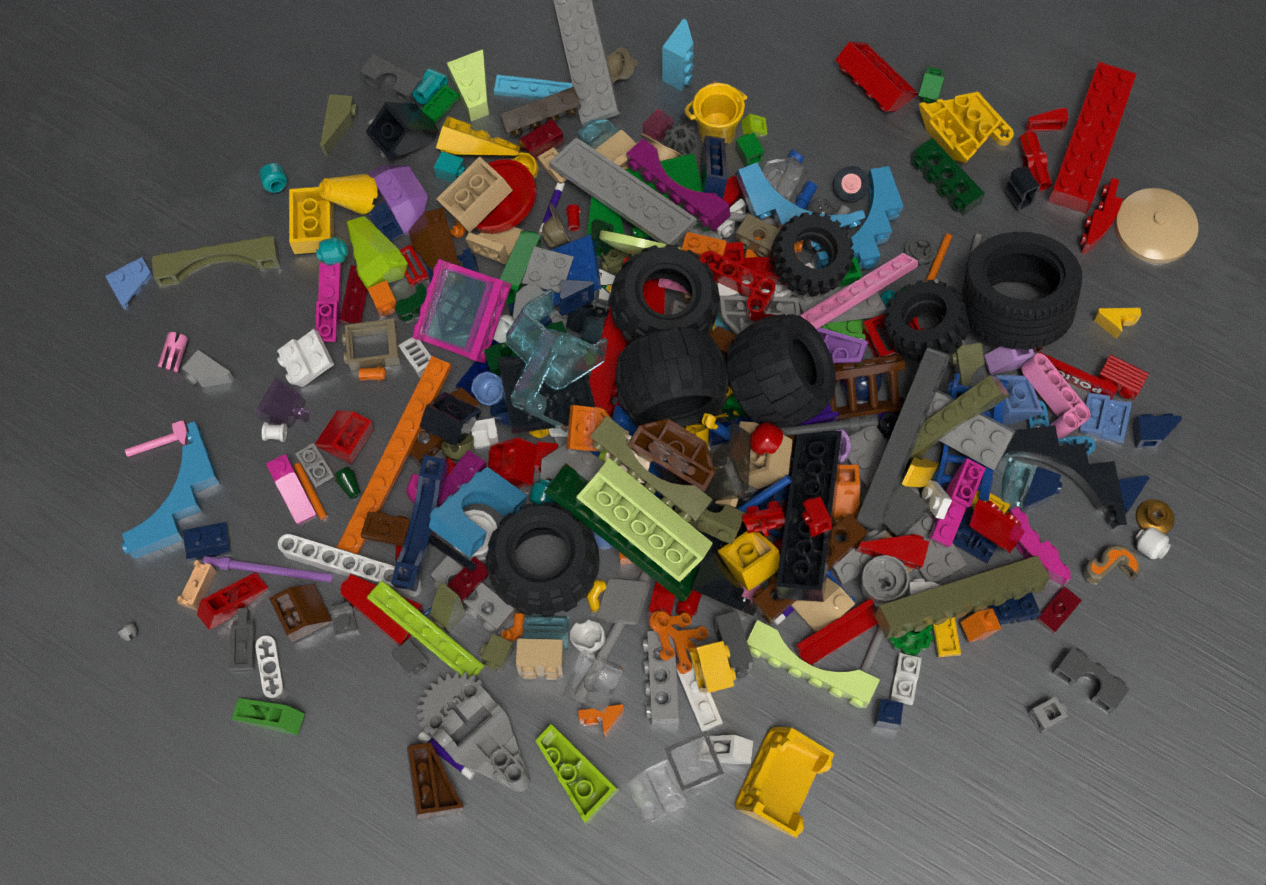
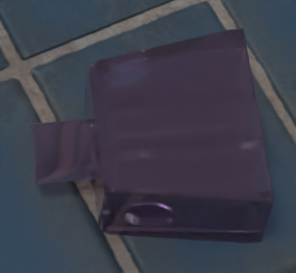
[255,378,311,428]

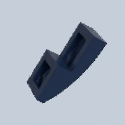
[367,202,404,241]

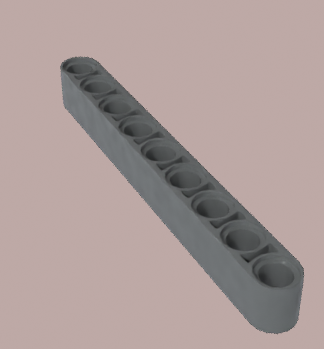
[857,347,950,531]

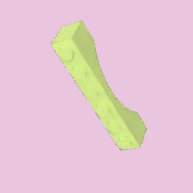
[747,620,880,708]

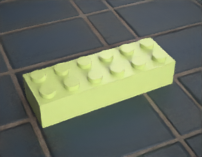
[576,458,713,582]

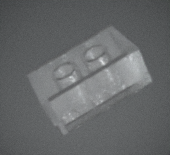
[746,157,808,219]

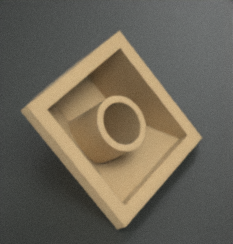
[791,578,855,633]

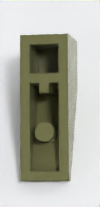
[320,94,358,156]
[429,582,466,634]

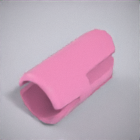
[158,332,188,372]

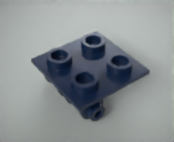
[953,507,997,564]
[991,592,1041,626]

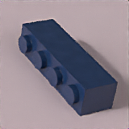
[701,136,727,199]

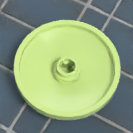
[599,230,682,257]

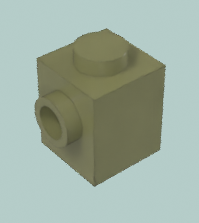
[480,634,514,672]

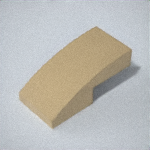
[537,147,568,184]

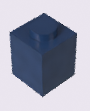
[875,699,904,730]

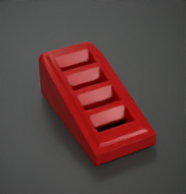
[1024,107,1069,132]

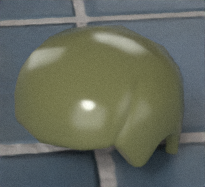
[441,434,474,461]

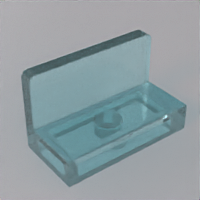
[523,615,569,650]

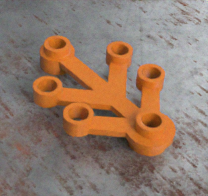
[649,611,708,674]

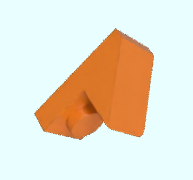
[578,704,624,738]

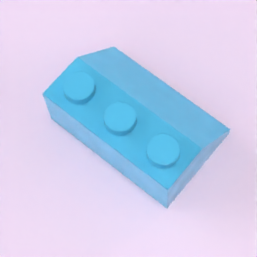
[662,18,694,91]

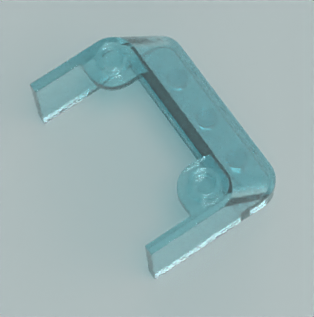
[506,288,608,389]
[511,329,604,432]

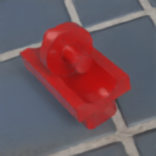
[742,501,786,537]

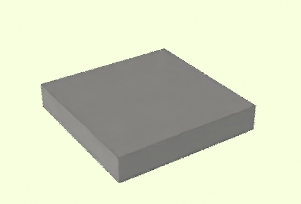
[596,578,650,625]

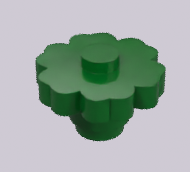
[888,624,933,656]

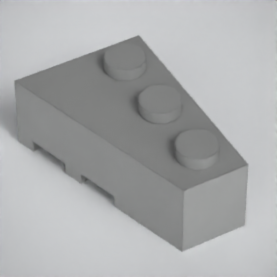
[540,443,605,481]

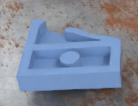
[105,257,153,309]

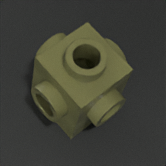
[600,248,631,276]

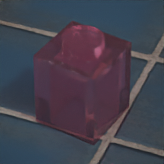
[643,109,673,143]

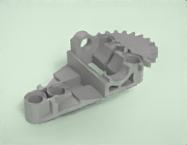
[417,672,530,792]

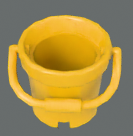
[684,83,747,144]

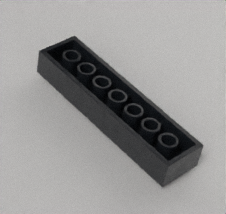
[776,431,843,602]

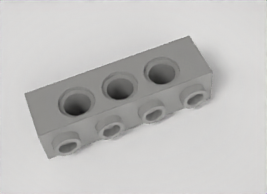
[431,556,516,634]
[643,631,679,725]

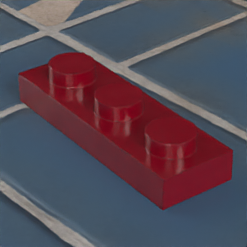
[339,265,367,325]

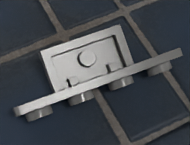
[829,528,887,584]

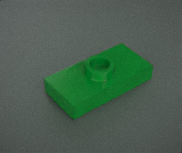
[421,84,460,125]

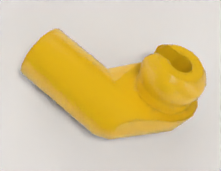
[587,579,607,613]

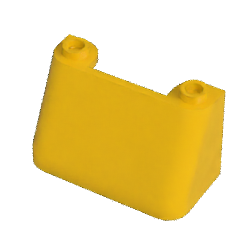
[735,727,834,838]

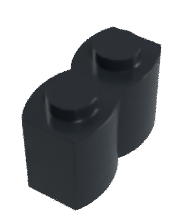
[1005,166,1040,211]

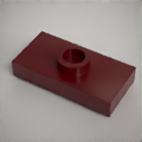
[447,556,489,603]
[1036,586,1082,634]

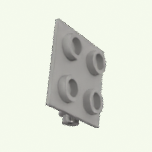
[522,246,574,293]

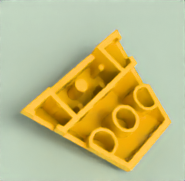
[919,92,1002,163]

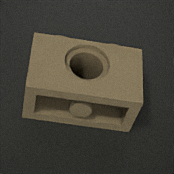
[735,214,780,257]

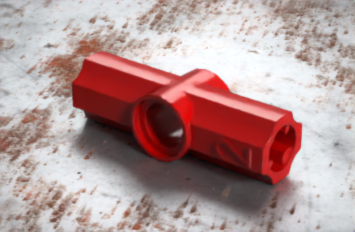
[1018,131,1052,192]

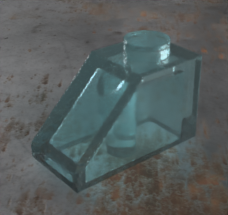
[577,119,619,149]
[1001,457,1037,508]

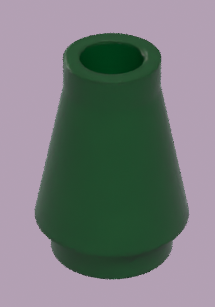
[334,467,362,500]

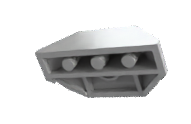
[719,296,800,336]

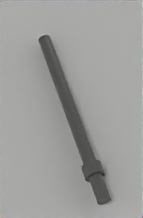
[780,416,879,436]

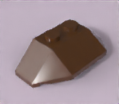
[627,419,715,492]

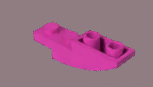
[315,263,342,342]
[928,458,986,548]
[1009,507,1071,586]

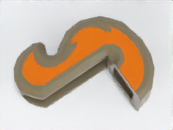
[1083,545,1141,584]

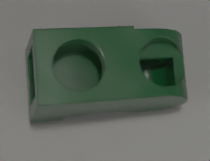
[395,283,427,322]

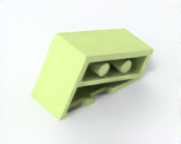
[447,49,489,121]

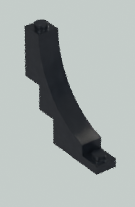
[1003,425,1127,530]
[691,479,757,616]

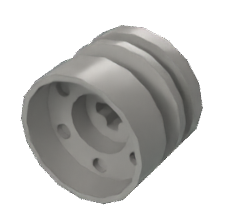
[860,555,909,608]

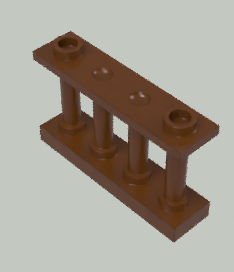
[829,354,905,421]

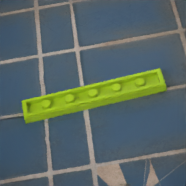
[367,580,484,679]

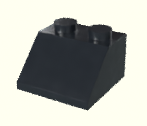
[419,392,482,446]

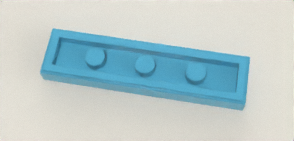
[494,75,573,100]

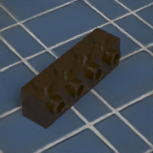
[500,87,581,137]

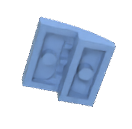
[1080,393,1132,444]

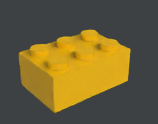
[289,187,335,254]

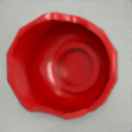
[750,422,783,456]

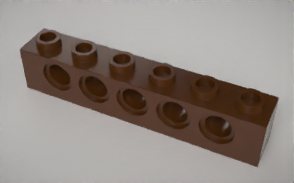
[752,513,868,624]

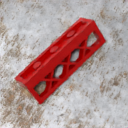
[794,598,879,666]

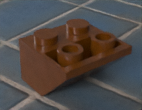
[269,584,332,642]

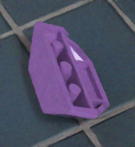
[366,165,429,235]

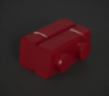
[519,119,564,161]

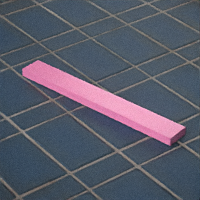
[800,253,918,329]

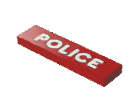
[1039,352,1118,400]

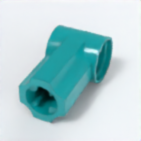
[413,68,448,105]

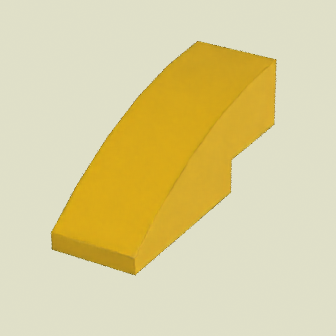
[902,457,939,487]

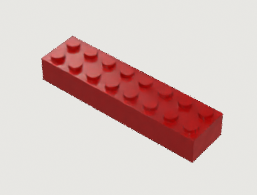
[1048,62,1136,215]

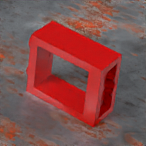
[862,314,924,358]

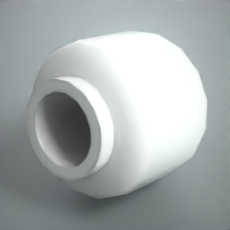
[1136,527,1171,559]

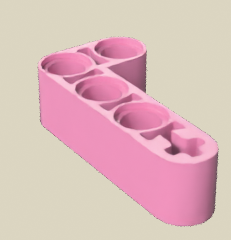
[1022,353,1091,439]

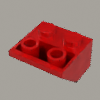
[315,410,374,465]
[488,437,537,489]
[969,499,1025,554]

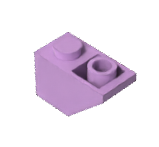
[984,346,1035,375]

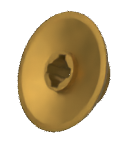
[1135,499,1175,534]

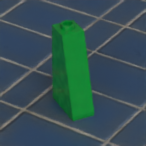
[587,196,625,258]
[500,230,542,305]

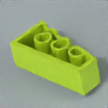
[535,724,619,824]

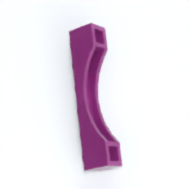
[626,138,731,232]

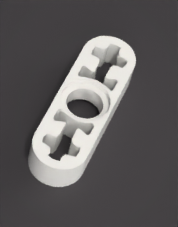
[255,636,285,700]

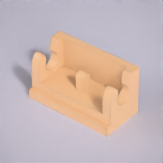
[176,560,217,611]

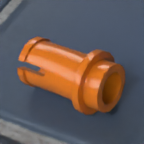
[359,365,386,382]

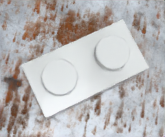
[922,480,952,519]

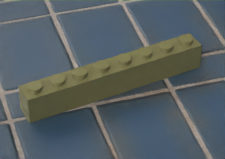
[875,555,1050,639]

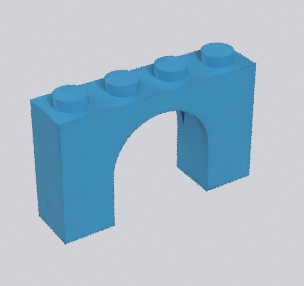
[429,467,527,558]

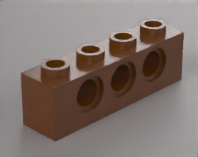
[408,387,481,467]

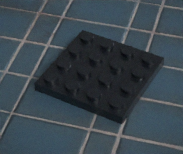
[498,348,595,434]

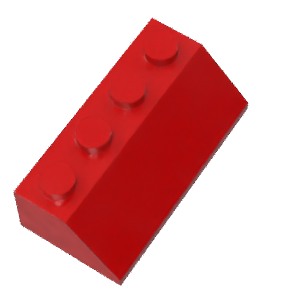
[835,41,919,112]

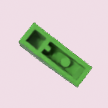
[231,698,305,735]

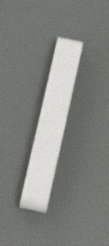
[278,534,423,597]

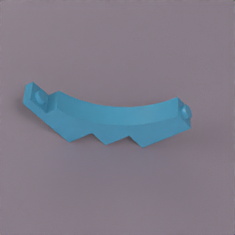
[121,421,220,559]

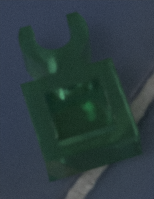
[591,219,613,256]

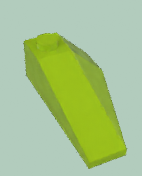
[346,216,408,290]

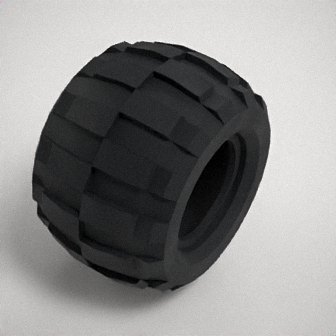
[610,244,720,344]
[727,314,836,428]
[616,328,728,427]
[486,502,600,617]

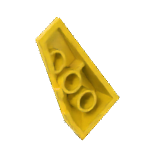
[436,116,520,156]

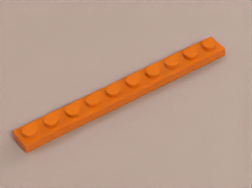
[337,356,452,555]

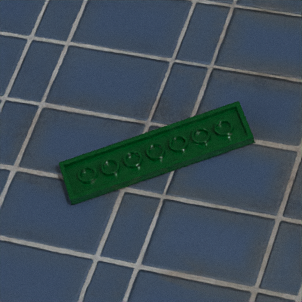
[544,463,699,602]

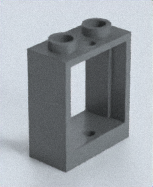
[714,611,753,679]

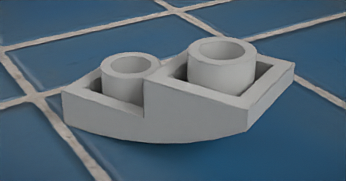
[295,443,334,487]

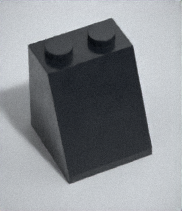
[366,102,439,159]

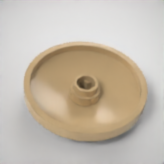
[1115,188,1198,263]

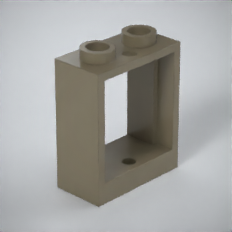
[342,319,401,371]

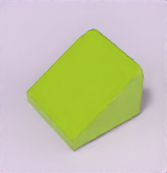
[741,114,768,137]

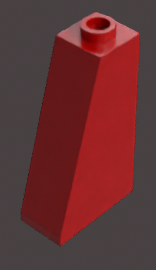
[340,574,424,647]

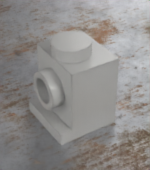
[1028,697,1068,733]

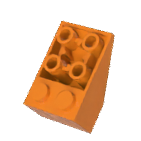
[833,465,860,527]

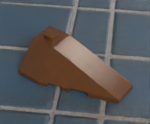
[409,207,464,287]

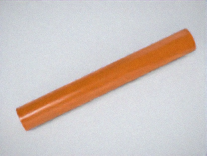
[925,233,953,282]
[293,463,328,520]

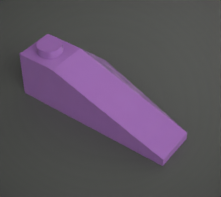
[817,327,868,363]

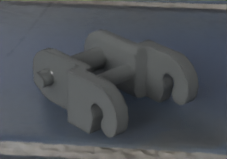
[591,290,611,312]

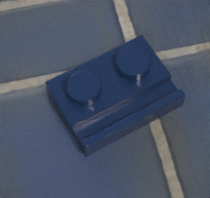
[183,522,231,562]

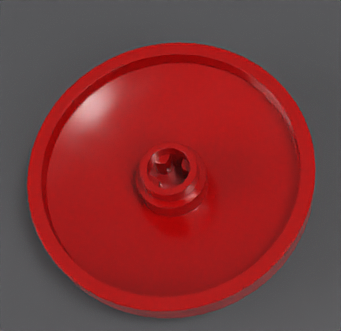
[474,159,537,234]

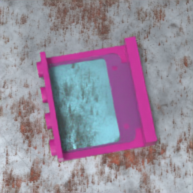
[412,259,512,363]

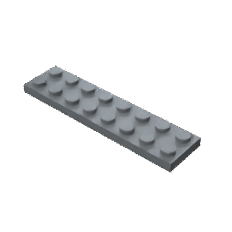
[553,0,620,127]
[549,137,697,245]
[847,426,967,584]

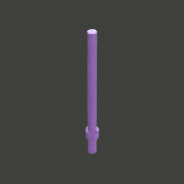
[203,556,334,583]

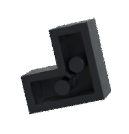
[566,302,610,344]

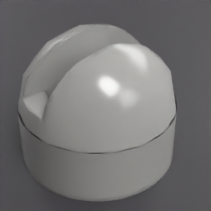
[117,622,137,641]

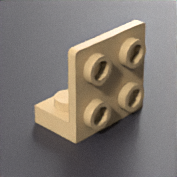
[595,130,642,169]
[466,227,523,265]

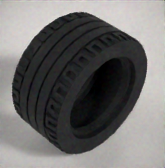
[962,232,1083,350]

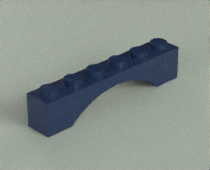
[391,455,449,592]

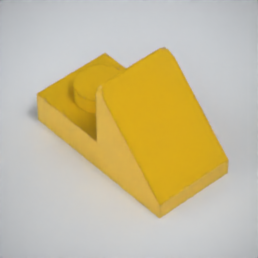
[1093,308,1141,339]

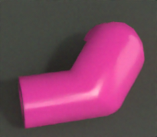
[406,474,419,504]

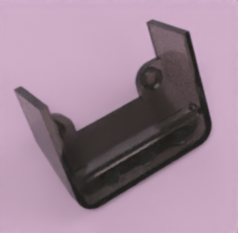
[656,423,751,501]

